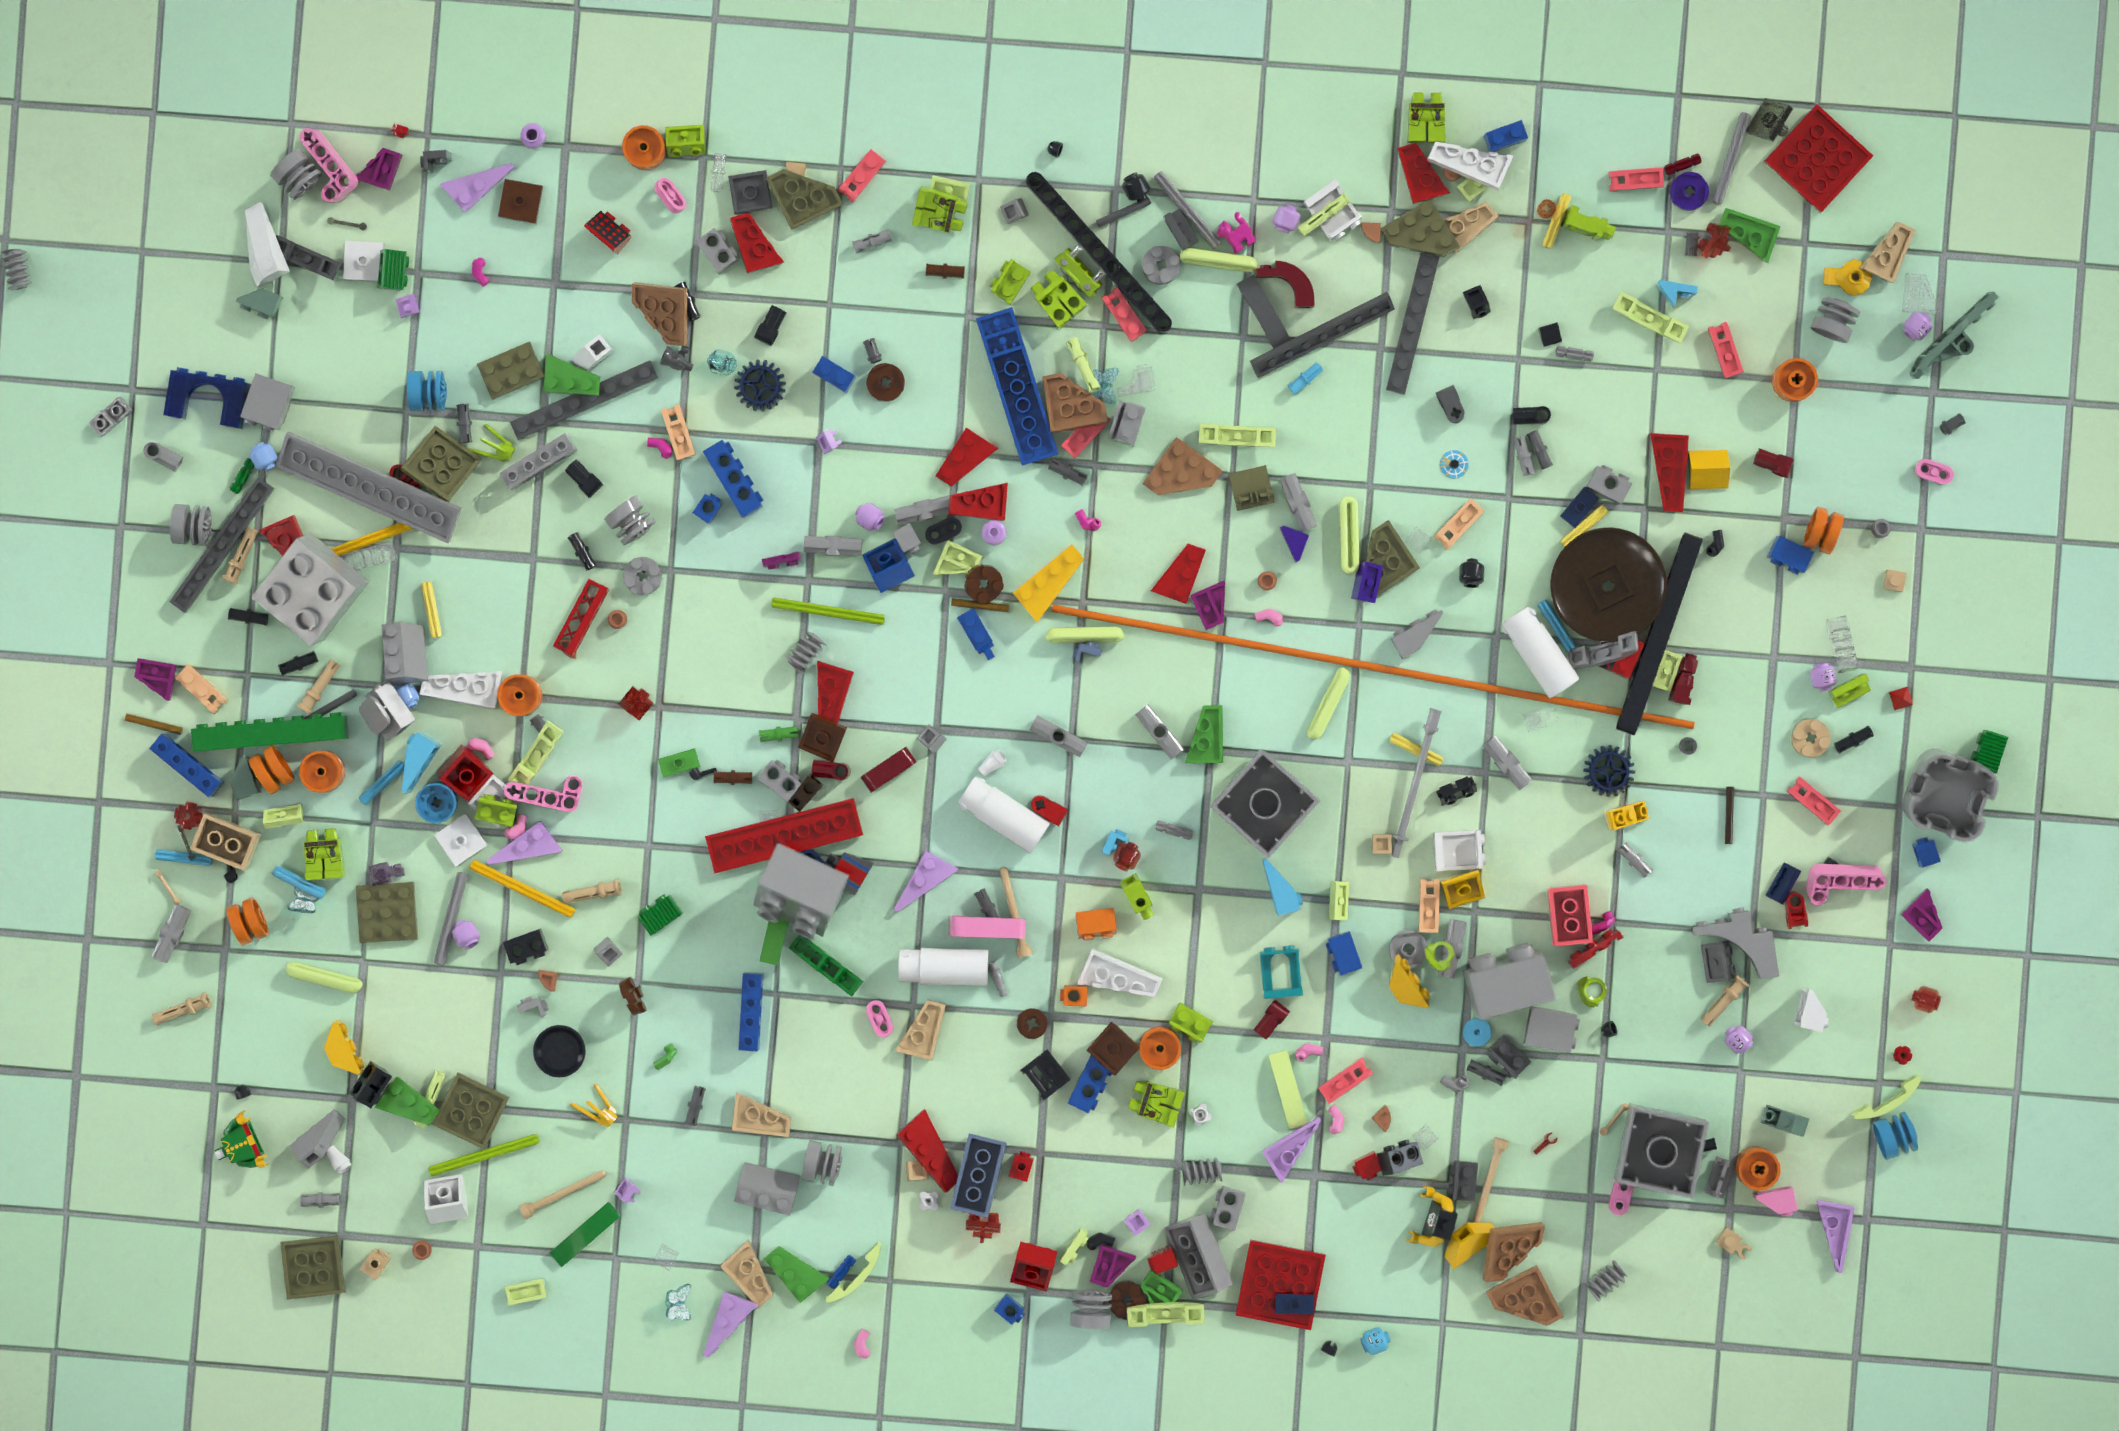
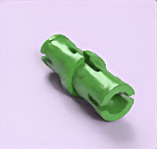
[759,726,799,742]

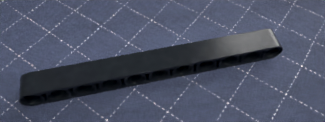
[1026,172,1172,334]
[1616,532,1703,735]

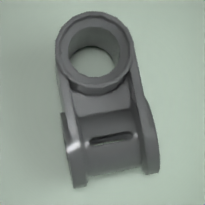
[1436,385,1465,424]

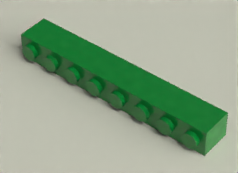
[191,712,349,752]

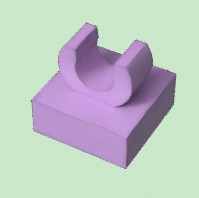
[395,294,420,318]
[816,429,842,454]
[614,1177,641,1203]
[1124,1209,1151,1236]

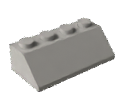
[1164,1213,1233,1299]

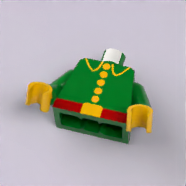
[215,1110,269,1168]

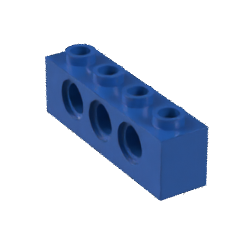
[703,440,764,518]
[149,734,225,797]
[738,972,764,1051]
[1068,1055,1112,1114]

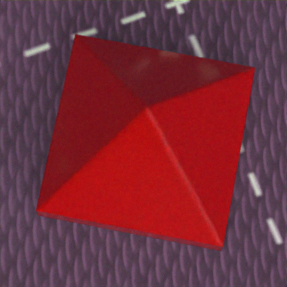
[1889,687,1913,711]

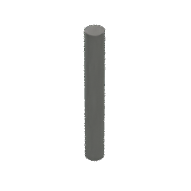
[1096,197,1151,227]
[304,689,357,719]

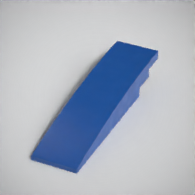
[976,307,1058,466]

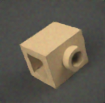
[360,1248,391,1280]

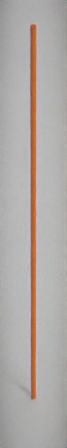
[1051,604,1695,729]

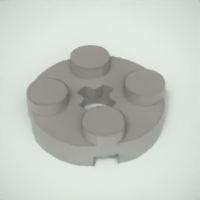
[1142,246,1180,285]
[623,557,662,595]
[1389,930,1428,968]

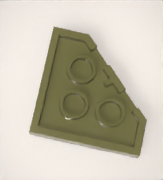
[766,169,843,230]
[1381,199,1460,257]
[1366,520,1420,596]

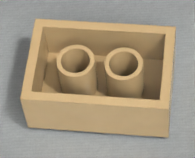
[190,813,262,871]

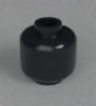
[1122,172,1150,202]
[1459,558,1485,588]

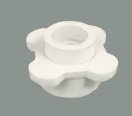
[1189,1103,1212,1126]
[919,1191,938,1210]

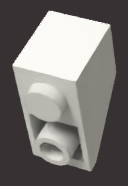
[572,334,613,371]

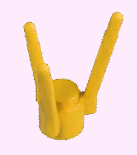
[570,1084,618,1128]

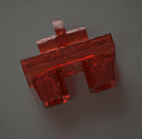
[1697,223,1731,258]
[966,1213,1001,1244]

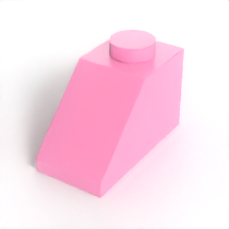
[1753,1186,1798,1216]

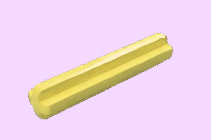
[1542,193,1571,249]
[1560,505,1608,547]
[421,582,442,638]
[1389,733,1443,766]

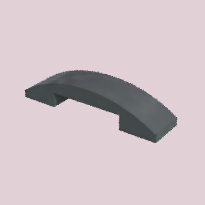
[276,235,341,281]
[1236,275,1291,349]

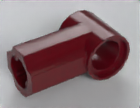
[1753,448,1794,478]
[811,760,851,780]
[1253,1000,1290,1040]

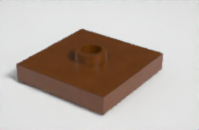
[498,179,543,224]
[798,713,847,762]
[1086,1021,1140,1076]

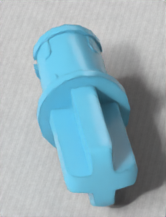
[1288,363,1323,395]

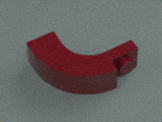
[1256,261,1315,308]

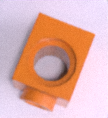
[1060,985,1087,1006]

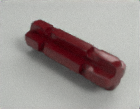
[1664,154,1702,175]

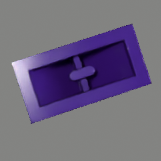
[1280,526,1309,563]

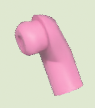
[467,738,495,760]
[854,1329,870,1359]

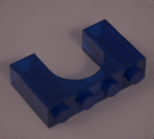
[163,367,250,429]

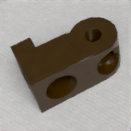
[788,774,824,812]

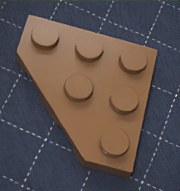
[632,282,687,346]
[1042,373,1108,433]
[1143,437,1223,495]
[1482,1222,1545,1282]
[1486,1265,1563,1326]

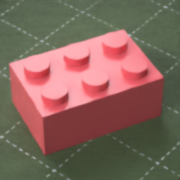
[1547,884,1593,946]

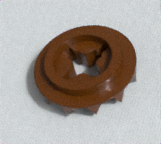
[1017,1008,1047,1039]

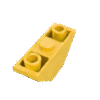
[1604,801,1649,831]
[1389,954,1431,1008]
[324,1020,365,1075]
[1444,1222,1495,1269]

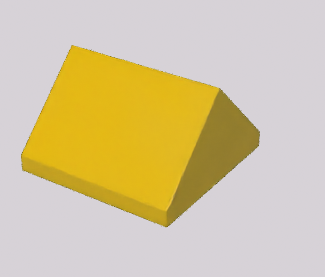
[1688,450,1730,489]
[1440,869,1485,909]

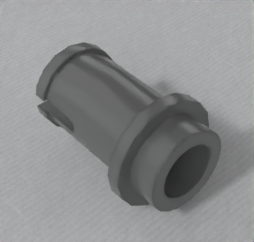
[1685,232,1700,256]
[863,338,882,364]
[1939,413,1966,435]
[529,714,546,733]

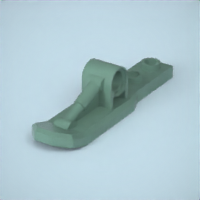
[1910,292,1999,379]

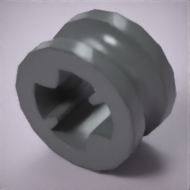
[1679,737,1697,755]

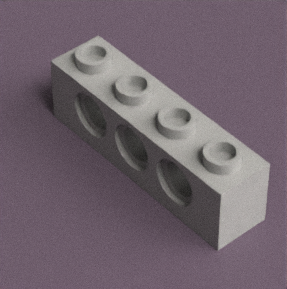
[500,433,577,490]

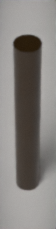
[1725,786,1734,844]

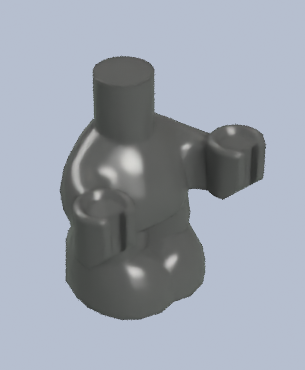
[660,346,694,371]

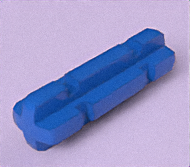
[827,1255,856,1289]

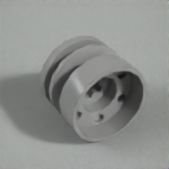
[270,149,322,200]
[1810,297,1860,343]
[604,495,656,545]
[170,504,212,546]
[801,1140,842,1186]
[1070,1289,1112,1329]

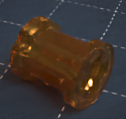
[1537,199,1556,219]

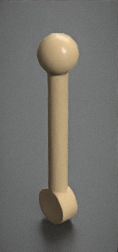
[155,870,180,904]
[1600,1103,1629,1136]

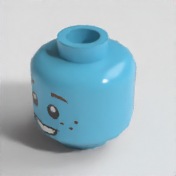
[1360,1327,1390,1355]

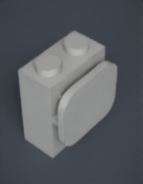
[240,373,295,432]
[1108,400,1145,447]
[359,682,416,741]
[1523,1006,1580,1053]

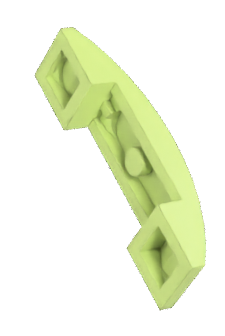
[1612,291,1689,344]
[1199,424,1277,447]
[508,720,564,791]
[1268,1050,1307,1129]
[1851,1074,1921,1119]
[826,1242,881,1303]
[1127,1302,1205,1327]

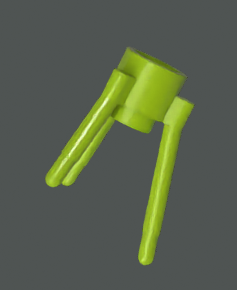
[468,424,515,462]

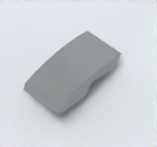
[89,396,133,437]

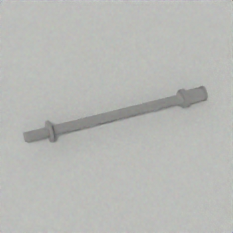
[1391,708,1442,858]

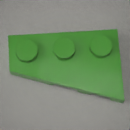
[543,354,600,396]

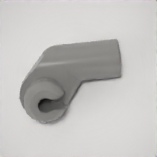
[1440,1075,1470,1092]

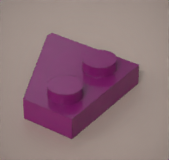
[356,148,403,191]
[762,552,802,570]
[1190,581,1225,630]
[134,658,177,701]
[1901,888,1943,942]
[1090,1244,1136,1287]

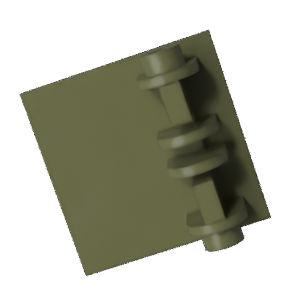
[1229,465,1275,511]

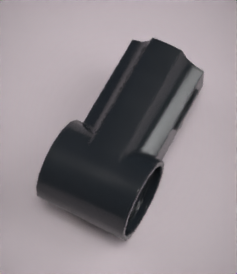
[754,305,787,346]
[1513,406,1551,425]
[565,459,603,498]

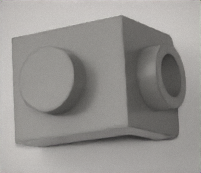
[517,996,549,1017]

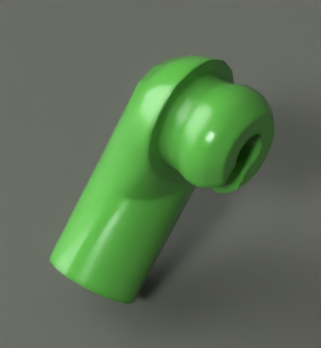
[653,1043,677,1070]

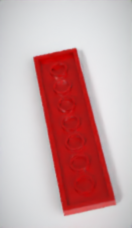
[705,798,863,874]

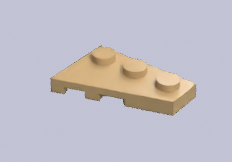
[1444,202,1499,255]
[1860,222,1915,283]
[895,1000,946,1060]
[732,1092,792,1137]
[720,1239,774,1308]

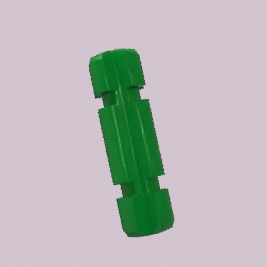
[229,458,255,494]

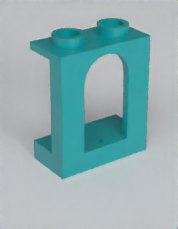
[1260,945,1303,999]

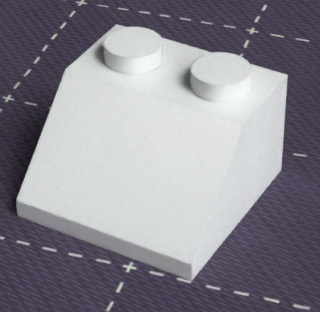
[1794,987,1829,1032]
[424,1174,468,1224]

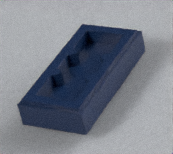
[1560,486,1600,528]
[1765,862,1802,905]
[1275,1293,1314,1314]

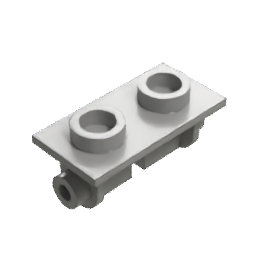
[1705,1156,1735,1199]

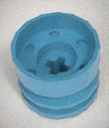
[407,371,447,411]
[415,782,458,823]
[1873,1112,1918,1160]

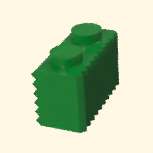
[377,249,409,291]
[1970,730,2008,774]
[638,894,683,936]

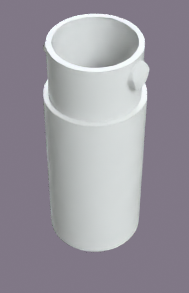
[1501,606,1579,699]
[957,776,1050,853]
[899,948,989,986]

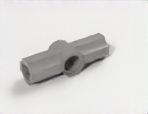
[1280,473,1317,532]
[894,495,950,526]
[804,536,862,556]
[1135,705,1184,759]
[1029,715,1088,757]
[1483,736,1532,790]
[152,904,191,963]
[1438,919,1467,979]

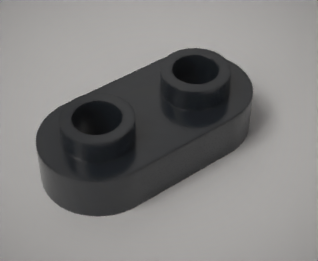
[925,517,962,545]

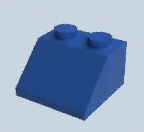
[862,538,915,593]

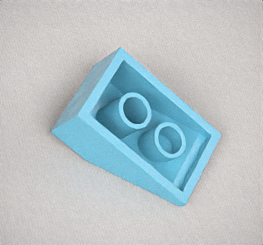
[402,732,442,793]
[1262,858,1303,916]

